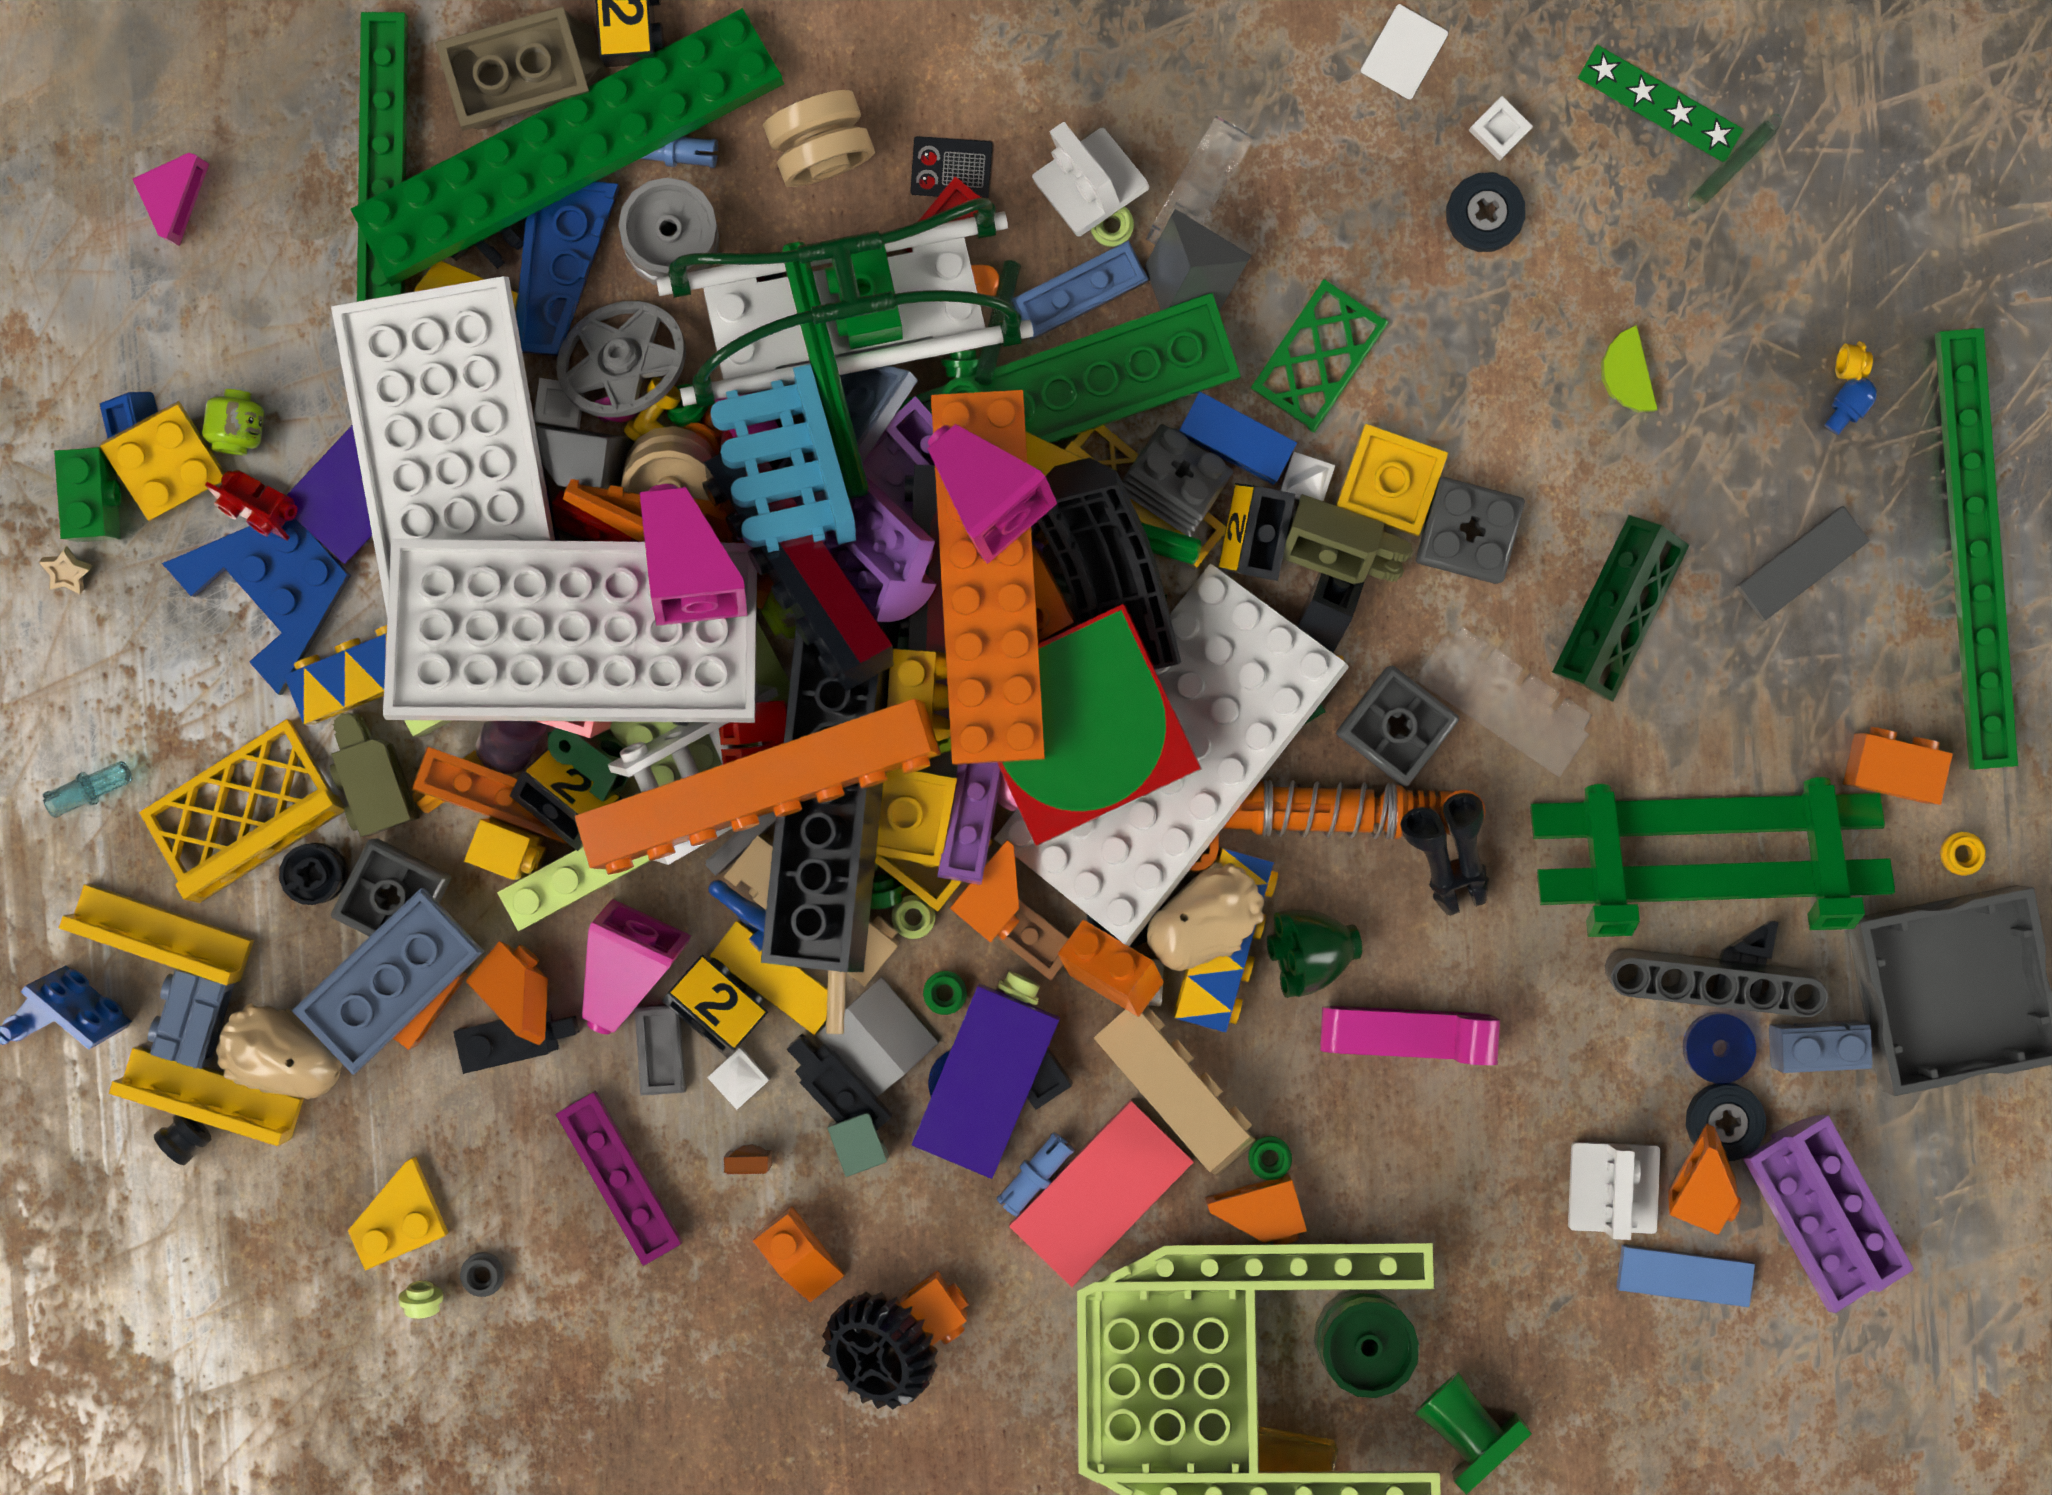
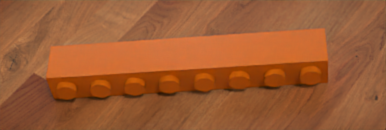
[574,698,941,875]

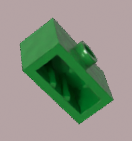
[824,244,903,350]
[54,447,121,543]

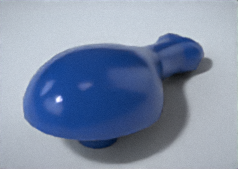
[708,880,766,952]

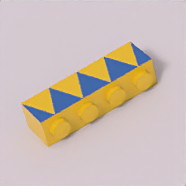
[284,625,387,725]
[1173,847,1278,1033]

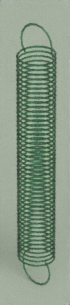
[1688,114,1782,211]

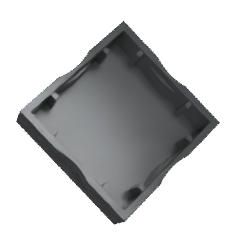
[1847,885,2052,1096]

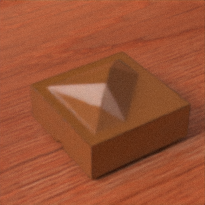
[724,1144,772,1174]

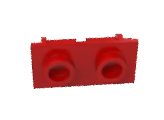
[205,470,298,541]

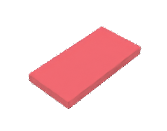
[1009,1099,1194,1287]

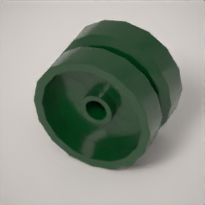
[1314,1290,1420,1398]

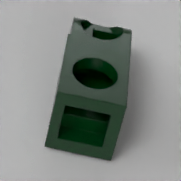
[548,728,629,802]

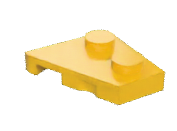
[348,1156,449,1271]

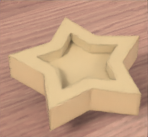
[39,546,93,595]

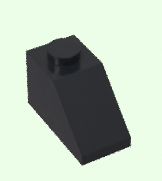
[1297,572,1367,653]

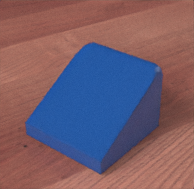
[99,392,158,439]

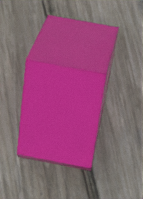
[132,153,209,246]

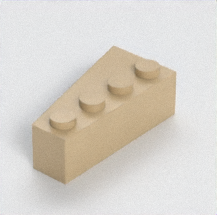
[724,832,900,987]
[1094,1006,1256,1176]

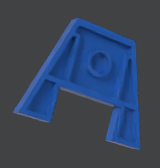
[162,518,351,695]

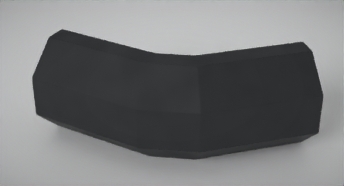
[1038,457,1181,670]

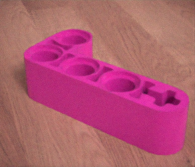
[1320,1006,1500,1065]

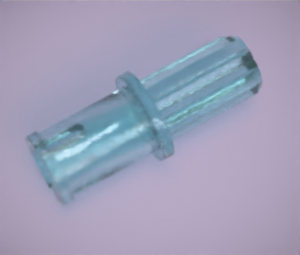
[43,761,133,818]

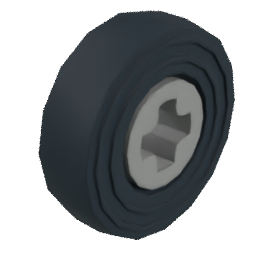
[1446,172,1525,252]
[1685,1082,1767,1162]

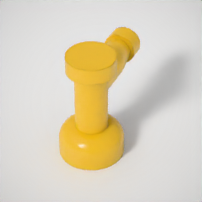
[624,377,682,441]

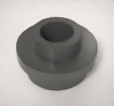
[460,1252,505,1297]

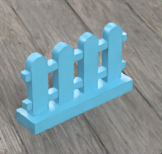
[710,364,856,553]

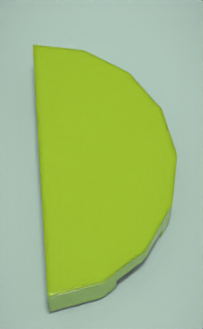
[1601,325,1658,413]

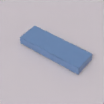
[1011,241,1148,340]
[1616,1245,1755,1307]

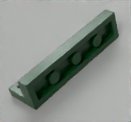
[1552,515,1689,702]

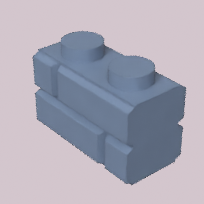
[148,969,235,1069]
[1769,1020,1872,1073]

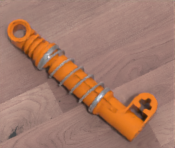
[1188,780,1486,873]

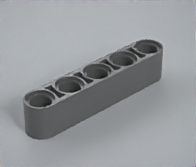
[1604,949,1828,1017]

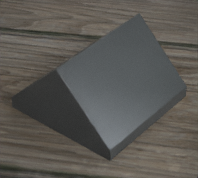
[1145,209,1252,311]

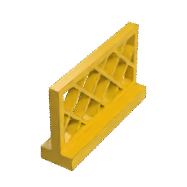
[139,719,345,903]

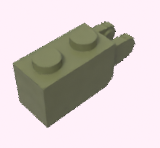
[1283,494,1414,584]
[330,713,419,837]

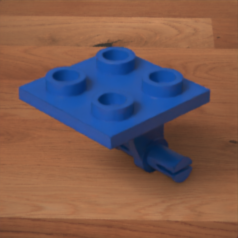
[0,965,132,1050]

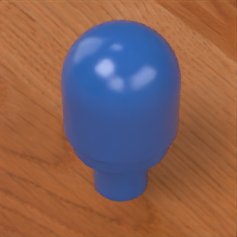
[1825,377,1877,435]

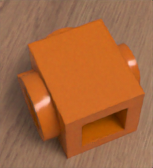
[900,1270,969,1346]

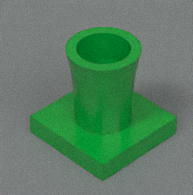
[1414,1372,1532,1495]

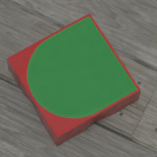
[997,604,1202,846]

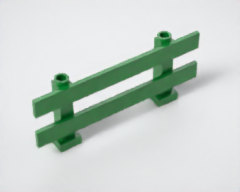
[1530,777,1895,937]

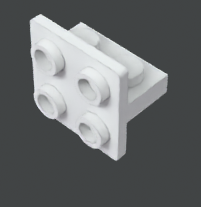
[1032,122,1149,236]
[1568,1142,1660,1240]

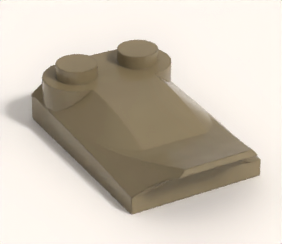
[435,6,607,131]

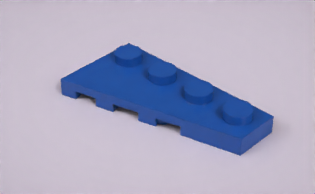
[516,182,620,356]

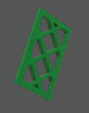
[1250,279,1389,433]

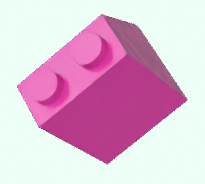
[640,484,748,626]

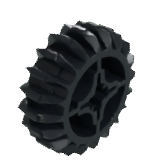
[822,1291,938,1410]

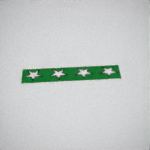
[1578,44,1744,163]

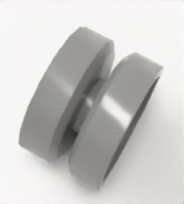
[618,177,720,286]

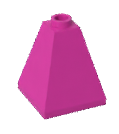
[927,424,1057,564]
[582,899,691,1035]

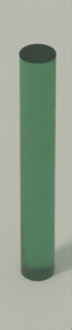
[975,260,1021,385]

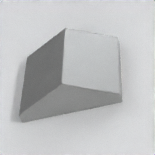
[816,977,939,1097]

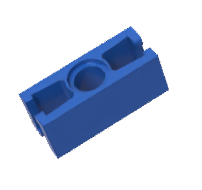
[1179,391,1297,485]

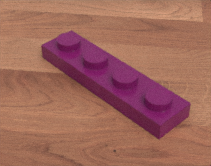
[555,1090,683,1266]

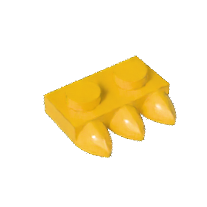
[887,649,950,741]

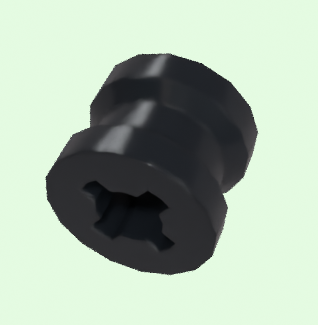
[154,1115,212,1166]

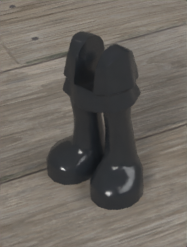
[1400,793,1489,916]

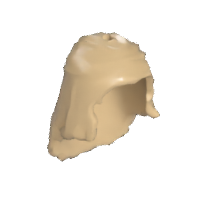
[1147,862,1264,971]
[216,1003,342,1100]

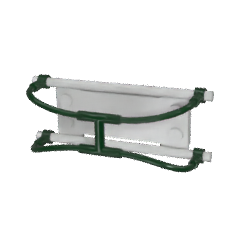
[656,198,1033,408]

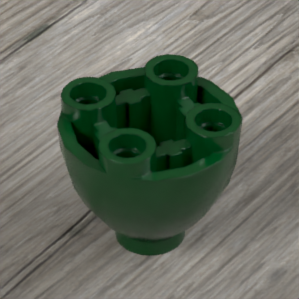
[1267,909,1362,998]

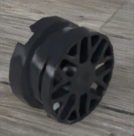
[279,843,348,905]

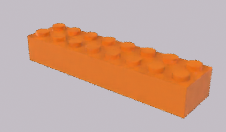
[931,390,1045,765]

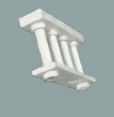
[608,682,779,865]

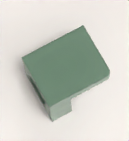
[827,1113,889,1177]

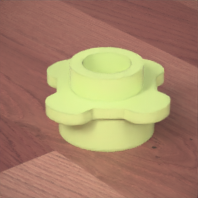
[997,971,1040,1005]

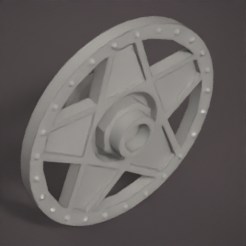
[557,301,686,418]

